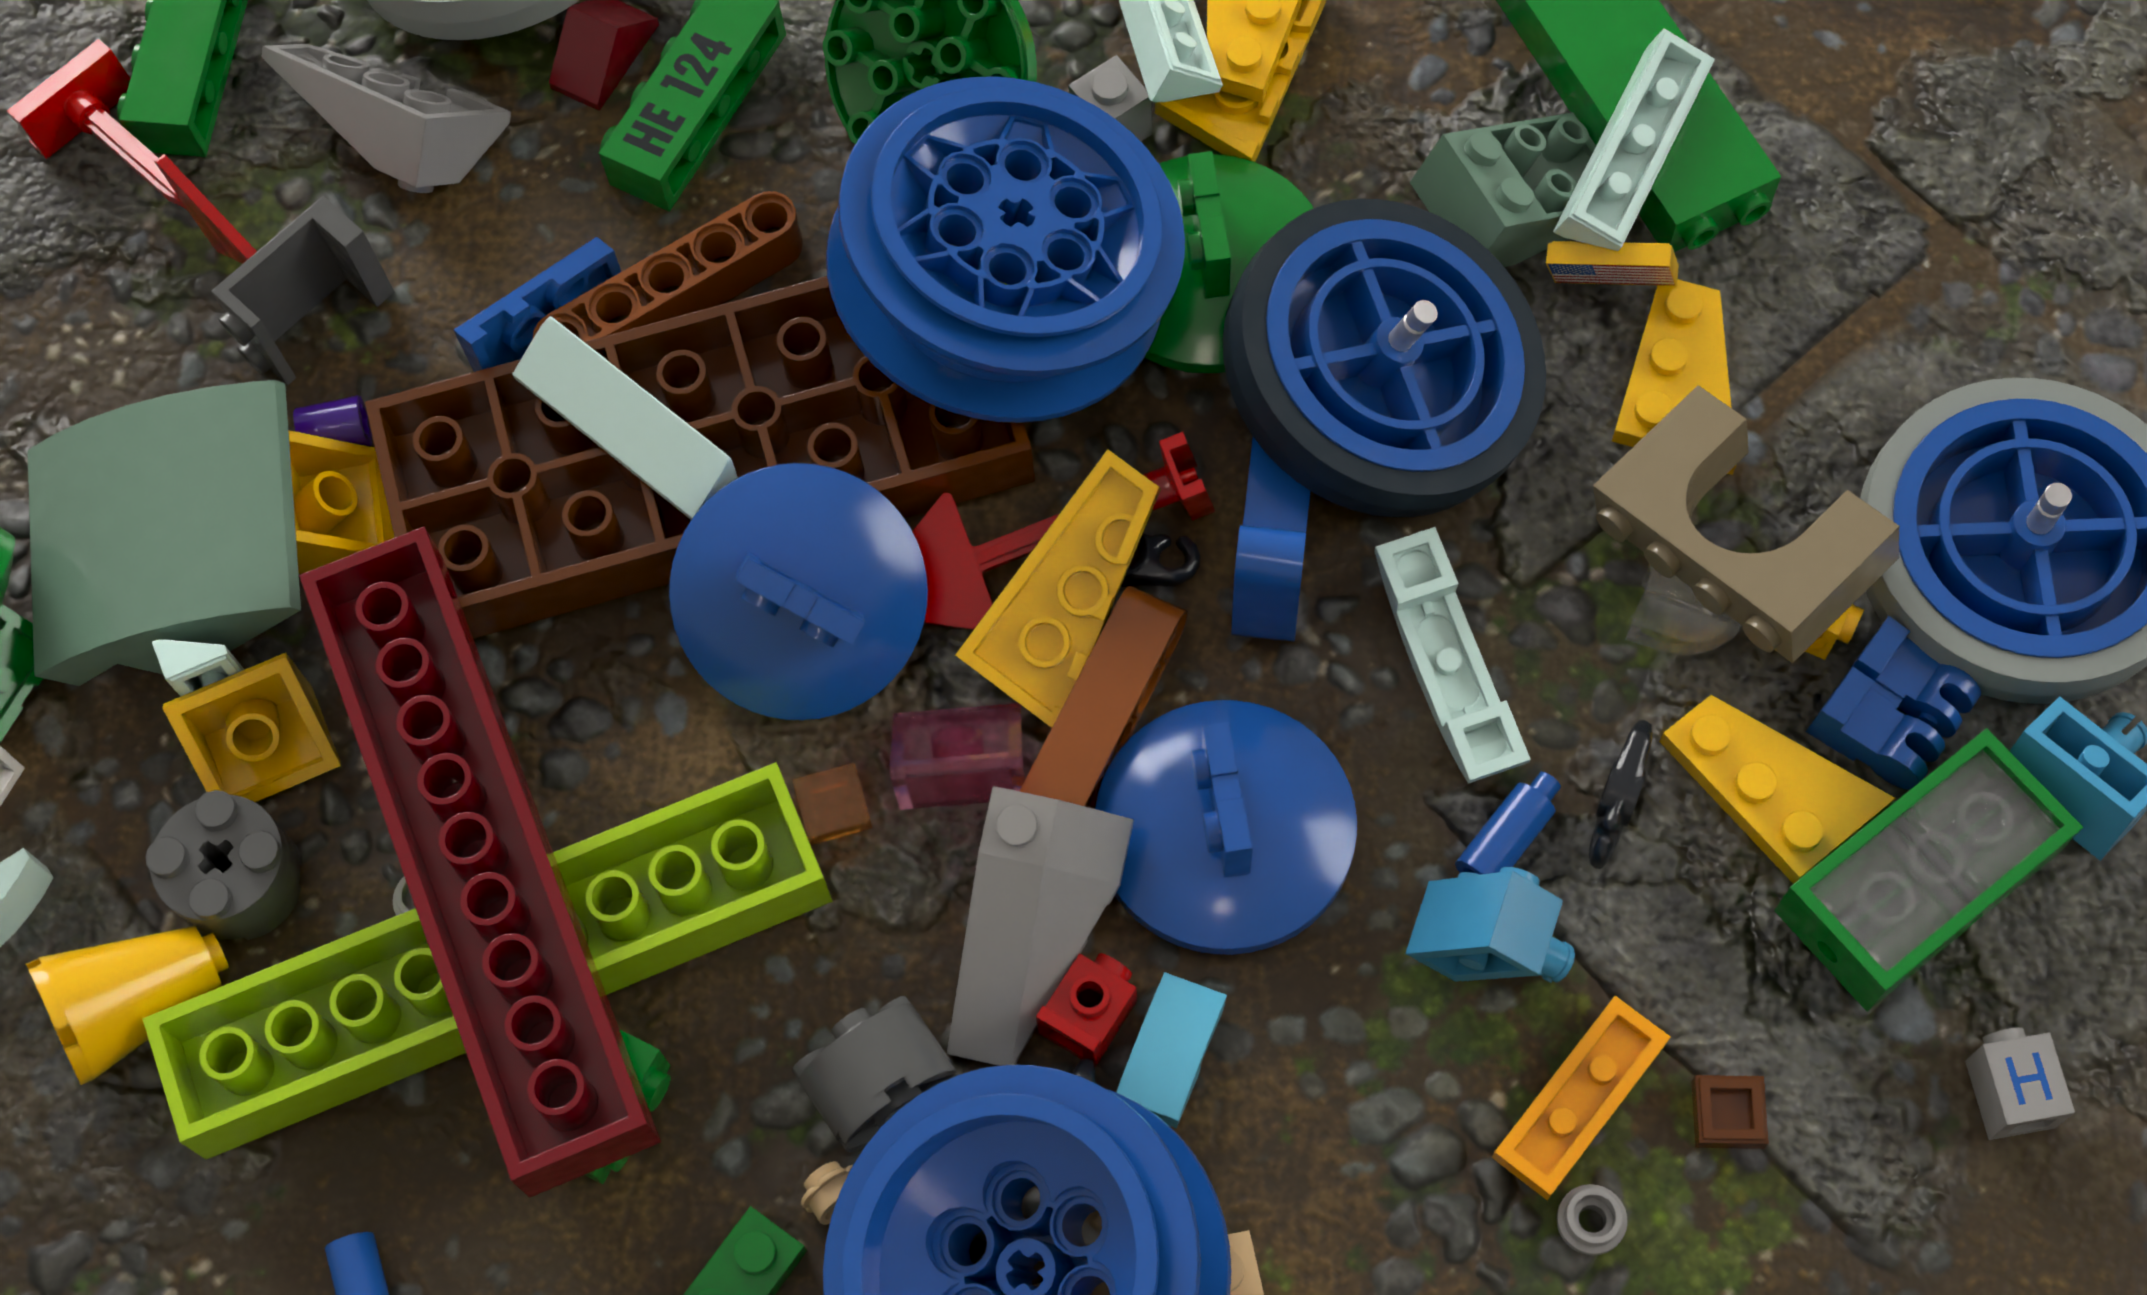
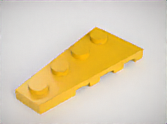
[1155,0,1327,162]
[955,449,1161,728]

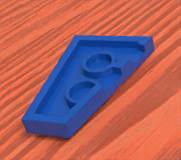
[453,237,622,372]

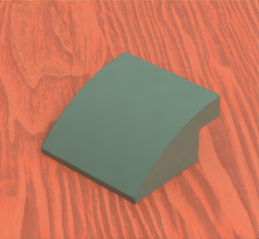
[28,380,301,686]

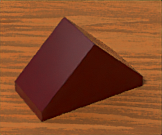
[549,0,659,111]

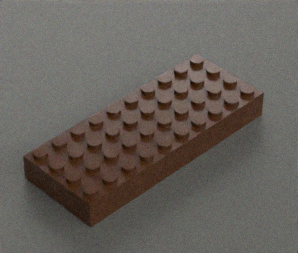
[365,243,1035,639]

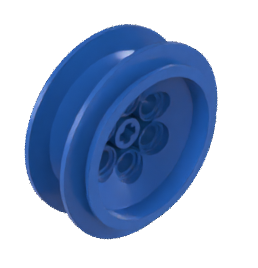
[826,76,1185,423]
[823,1065,1232,1295]

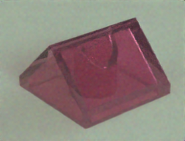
[890,703,1026,810]

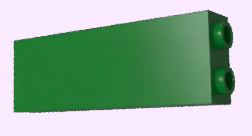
[1496,0,1781,252]

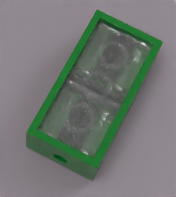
[1774,728,2084,1012]

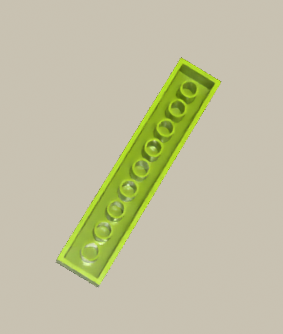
[142,762,833,1160]

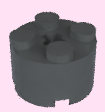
[145,790,303,942]
[792,996,957,1152]

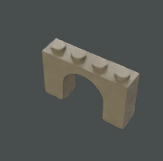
[1593,385,1900,663]

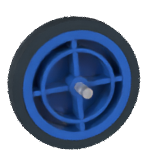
[1223,199,1546,517]

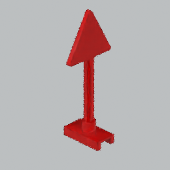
[7,39,257,264]
[912,432,1215,630]

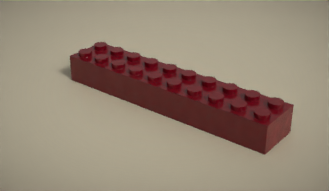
[299,526,661,1198]

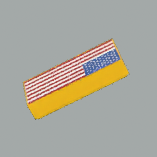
[1546,241,1679,286]

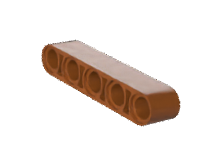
[533,191,803,342]
[1020,586,1188,809]

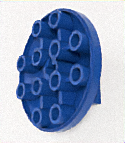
[669,463,928,720]
[1095,700,1357,955]

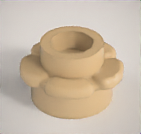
[801,1161,853,1225]

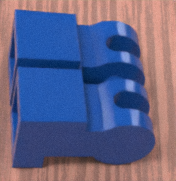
[1805,616,1981,790]

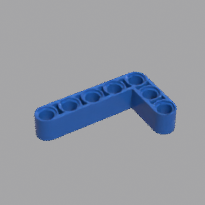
[1231,437,1310,642]

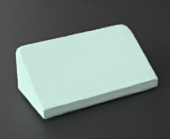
[152,640,245,696]

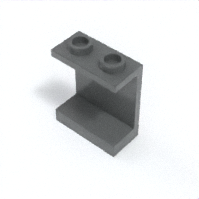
[211,196,395,386]

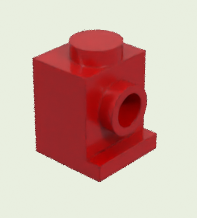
[1036,953,1137,1067]

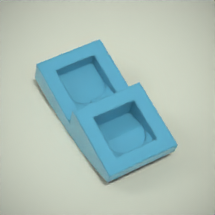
[1116,972,1227,1128]

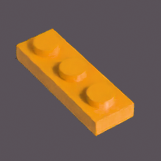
[1492,996,1671,1201]

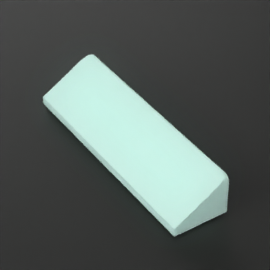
[1119,0,1223,103]
[1553,28,1715,251]
[512,316,738,520]

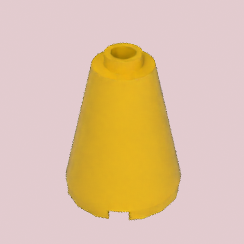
[26,926,229,1085]

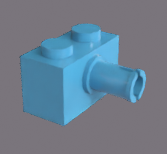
[2010,696,2147,861]
[1405,867,1575,983]

